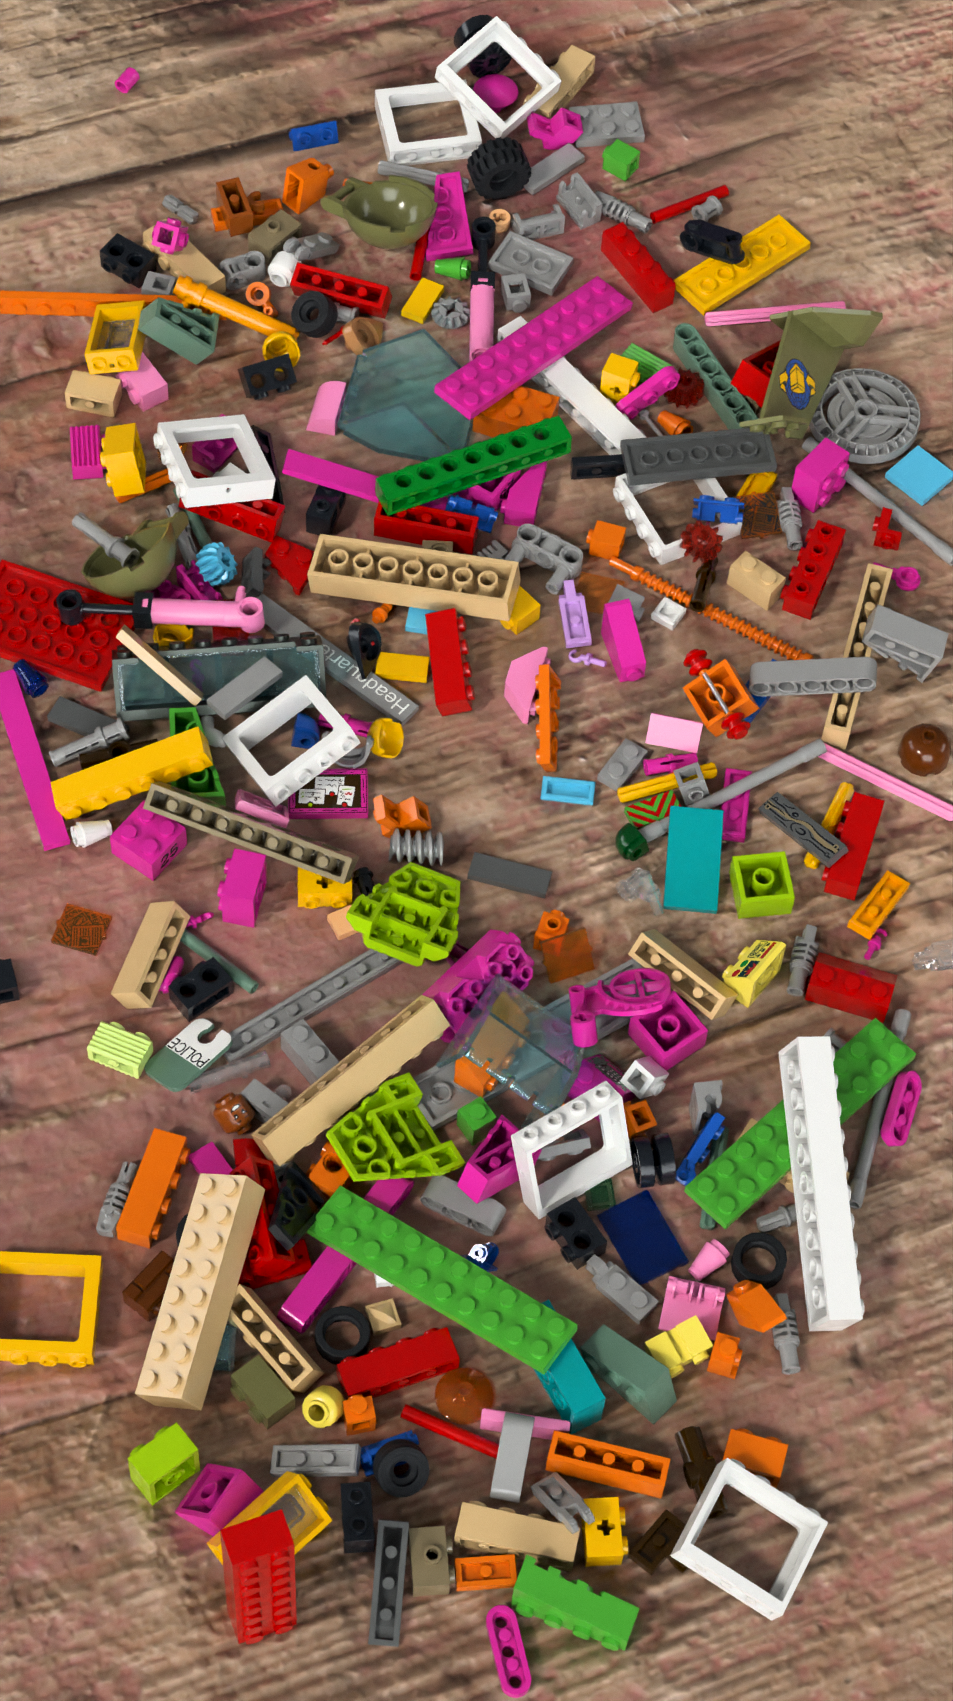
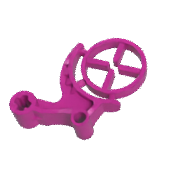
[569,968,671,1048]

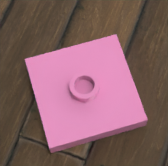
[235,789,289,828]

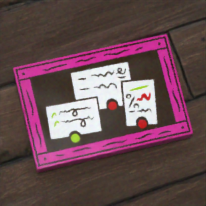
[288,768,368,819]

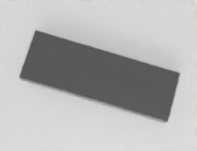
[47,696,130,746]
[467,852,552,899]

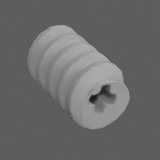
[389,828,444,866]

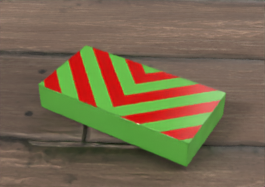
[624,790,682,830]

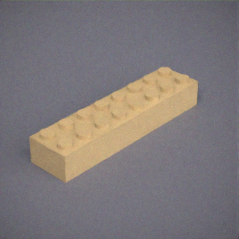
[307,534,521,621]
[135,1173,265,1410]

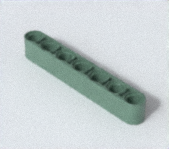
[673,323,759,430]

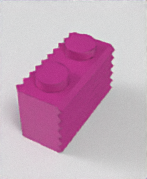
[70,425,107,480]

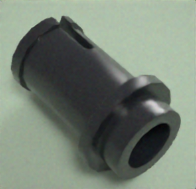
[352,867,375,896]

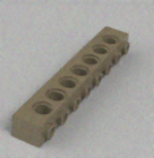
[143,781,359,884]

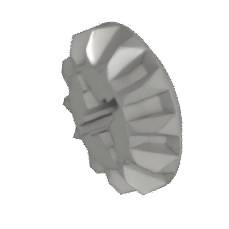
[431,296,470,329]

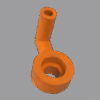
[246,282,278,318]

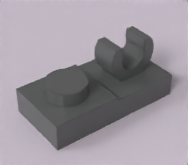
[241,547,271,598]

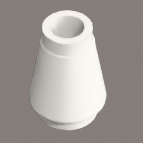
[70,819,113,848]

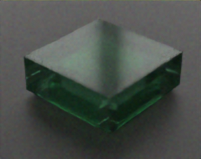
[584,1178,616,1211]

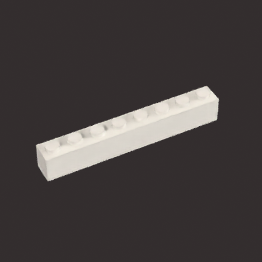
[497,316,647,455]

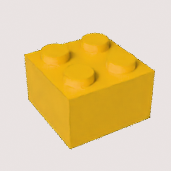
[100,423,147,497]

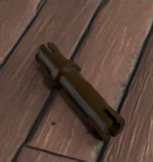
[689,553,718,612]

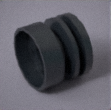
[454,15,512,78]

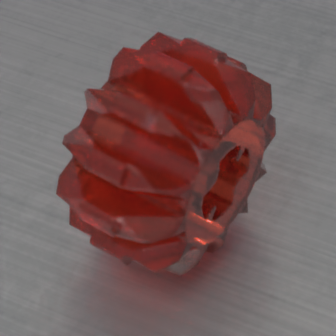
[664,367,704,409]
[680,519,723,564]

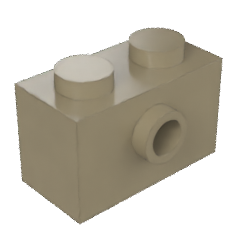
[248,209,302,266]
[408,1526,455,1597]

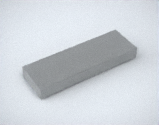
[524,143,585,195]
[207,656,283,720]
[270,1444,361,1477]

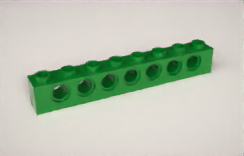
[375,415,572,516]

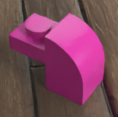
[527,107,583,150]

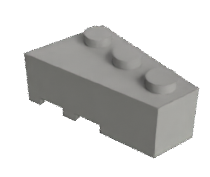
[862,605,949,683]

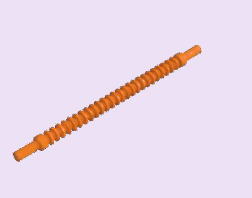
[609,556,814,660]

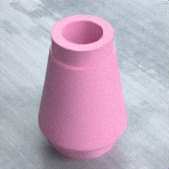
[688,1239,730,1282]

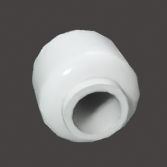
[268,251,302,287]

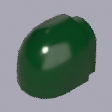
[615,822,649,861]

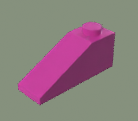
[500,461,547,527]

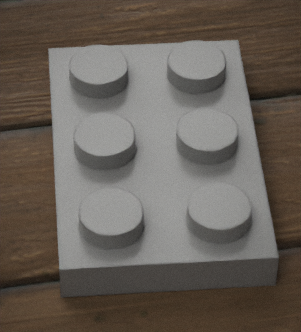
[569,101,645,148]
[488,231,574,296]

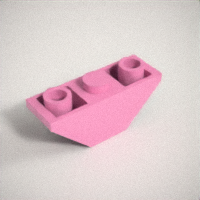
[504,647,551,724]

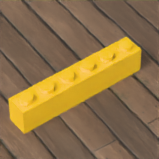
[50,726,213,821]

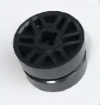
[630,1133,676,1189]

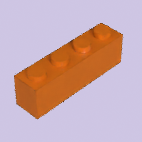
[116,1128,191,1249]
[545,1430,671,1499]

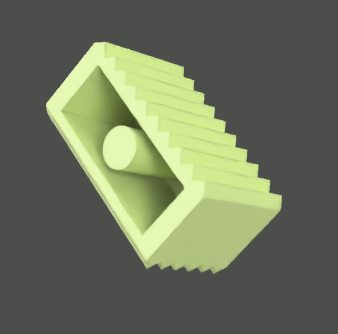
[87,1021,153,1079]

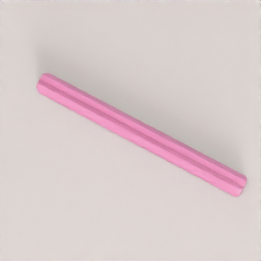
[704,301,846,327]
[818,742,953,821]

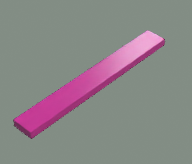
[282,449,448,510]
[0,669,70,851]

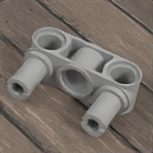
[503,524,583,595]

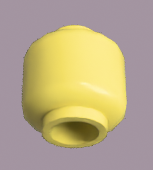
[302,1385,345,1428]

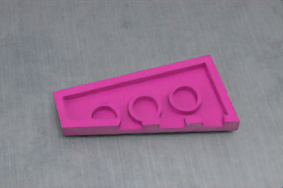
[426,171,473,262]

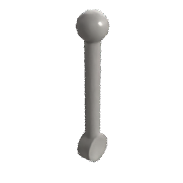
[639,409,664,436]

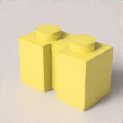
[644,1315,713,1378]

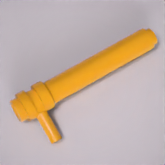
[172,275,299,340]

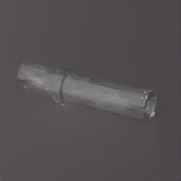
[188,1050,271,1094]

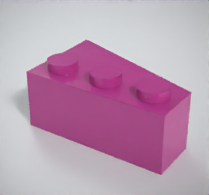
[457,1115,542,1204]

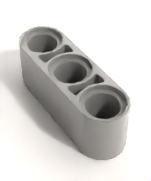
[420,1175,506,1237]
[490,1412,535,1503]

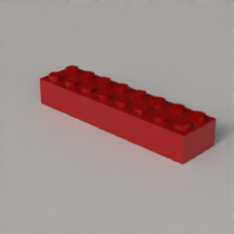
[220,1509,297,1644]

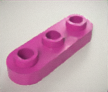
[615,366,680,420]
[880,1071,922,1147]
[486,1605,531,1698]

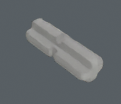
[162,195,199,225]

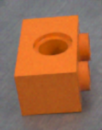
[306,1141,353,1200]

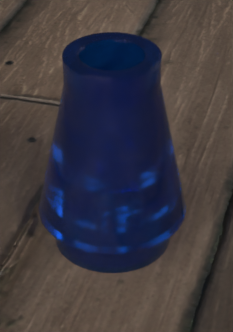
[13,659,49,698]

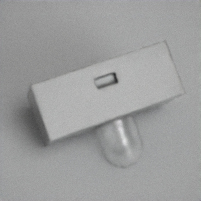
[240,1078,292,1123]

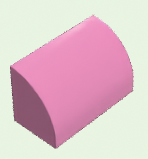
[306,381,346,436]
[645,712,703,753]

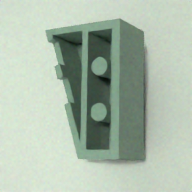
[138,297,220,365]
[580,1324,677,1425]

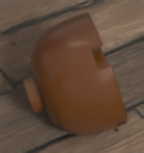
[898,723,951,777]

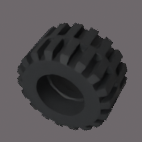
[467,137,532,200]

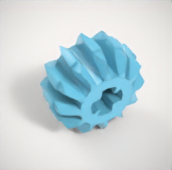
[195,542,238,586]

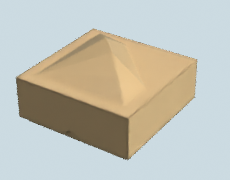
[365,1298,401,1336]

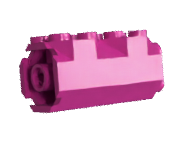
[422,929,534,1044]

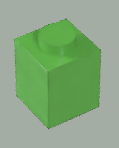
[602,139,640,182]
[457,1096,497,1146]

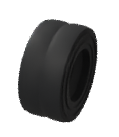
[291,291,338,338]
[373,1439,429,1497]

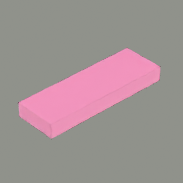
[480,1408,570,1440]

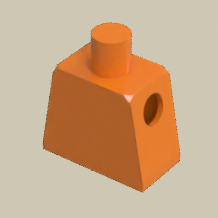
[282,158,334,215]

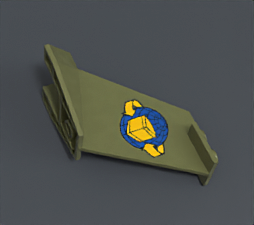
[739,307,883,440]

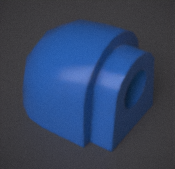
[291,713,320,749]

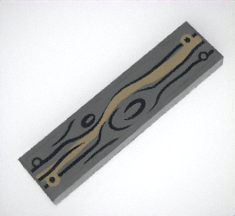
[758,792,848,868]

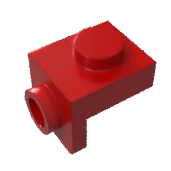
[872,507,902,551]

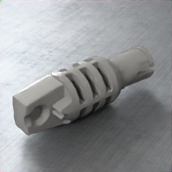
[595,191,653,234]
[776,487,803,551]
[786,924,819,996]
[96,1162,139,1238]
[772,1293,801,1375]

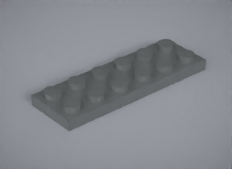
[620,428,777,486]

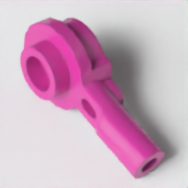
[873,562,921,591]

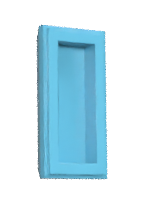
[540,776,595,806]

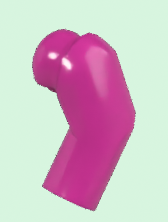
[158,956,184,994]

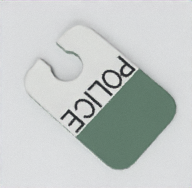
[144,1018,233,1092]

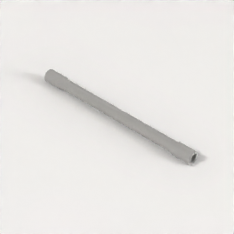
[802,437,953,566]
[638,738,827,843]
[849,1009,911,1209]

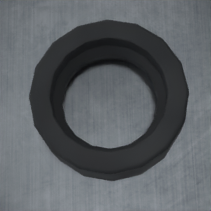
[731,1232,787,1290]
[315,1306,370,1365]

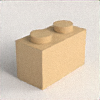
[65,370,122,417]
[727,551,786,611]

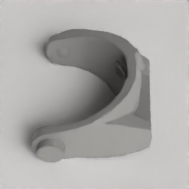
[322,731,374,769]

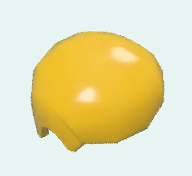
[262,331,300,372]
[153,624,194,646]
[367,718,404,759]

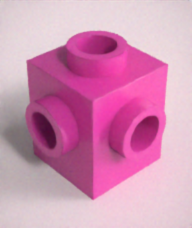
[151,217,189,255]

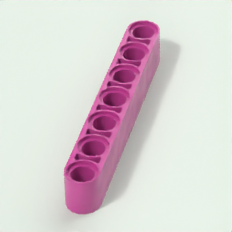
[277,1178,415,1334]

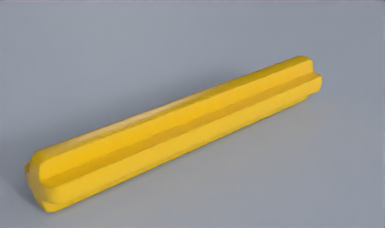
[617,762,717,803]
[804,782,854,870]

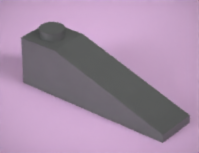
[368,1519,409,1647]

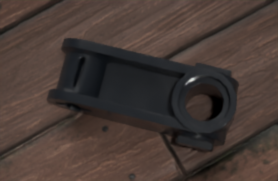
[680,219,745,264]

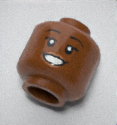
[213,1092,255,1135]

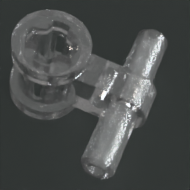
[616,867,664,916]

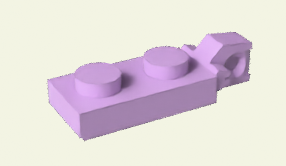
[558,579,592,648]

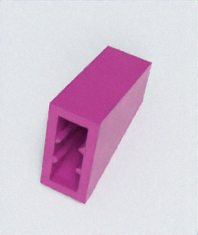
[601,598,646,682]

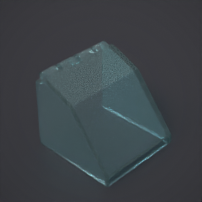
[337,329,473,461]
[436,974,585,1128]

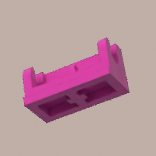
[192,414,238,473]
[176,560,223,601]

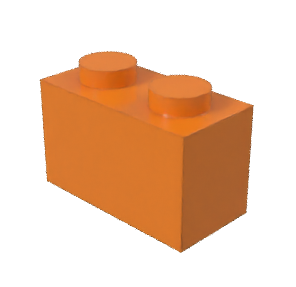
[722,1428,788,1488]

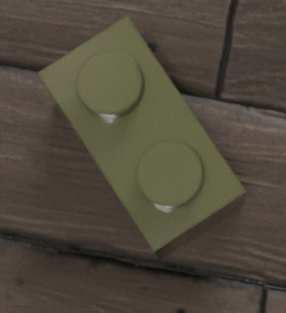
[230,1354,296,1430]

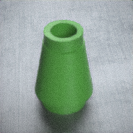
[434,257,471,281]

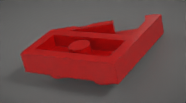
[265,536,314,595]

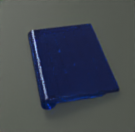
[597,1190,689,1286]

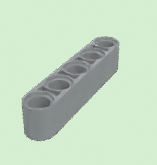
[749,657,877,697]

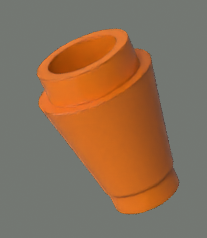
[657,410,693,435]

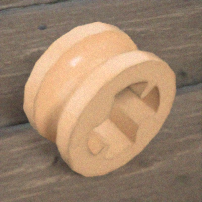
[489,209,510,233]

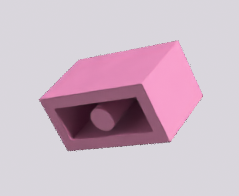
[116,352,169,412]

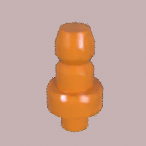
[372,603,393,624]

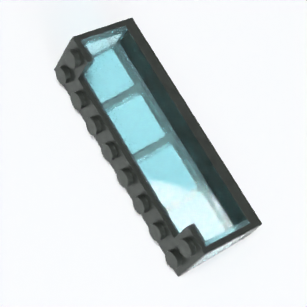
[112,632,327,721]

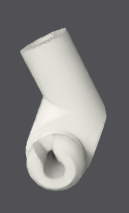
[201,716,227,748]

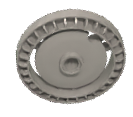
[809,368,921,464]

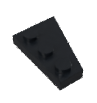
[268,1161,328,1251]

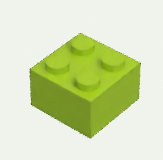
[729,851,795,919]
[128,1422,200,1506]

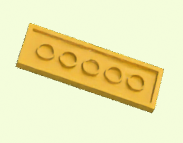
[674,214,811,316]

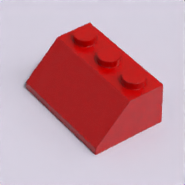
[805,952,898,1023]

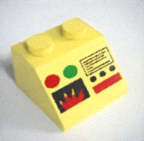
[722,940,786,1008]

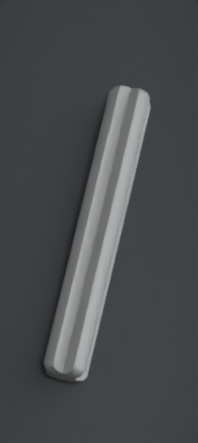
[378,160,469,192]

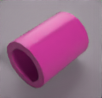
[115,67,140,93]

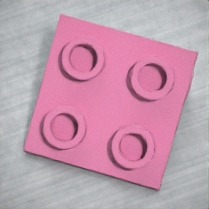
[658,1276,725,1342]

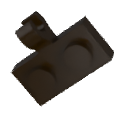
[628,1509,688,1576]

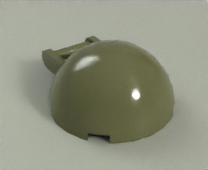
[321,175,438,250]
[81,511,189,598]

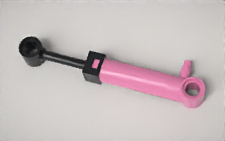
[469,217,496,362]
[56,586,265,633]

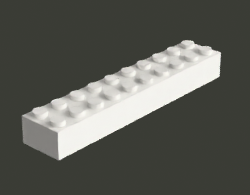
[778,1036,865,1331]

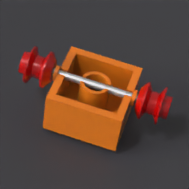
[682,649,760,740]

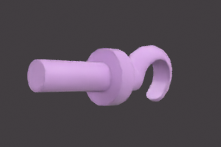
[568,649,607,667]

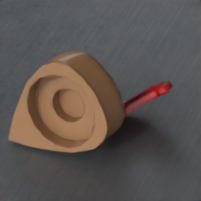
[322,317,383,358]

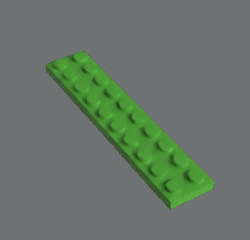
[684,1018,916,1230]
[307,1185,578,1375]

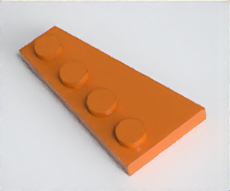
[535,664,561,772]

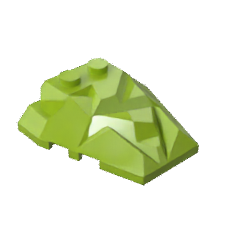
[346,862,461,967]
[326,1072,465,1182]

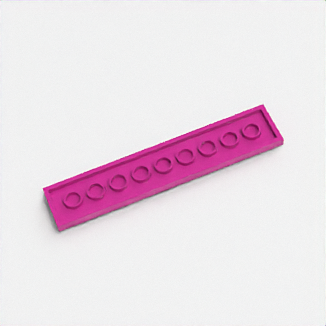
[434,276,633,420]

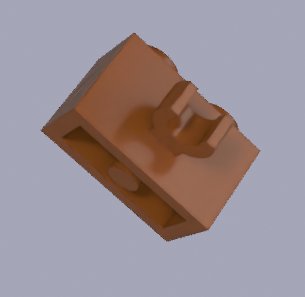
[216,177,264,237]

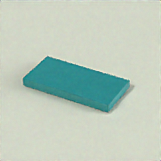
[663,806,724,914]

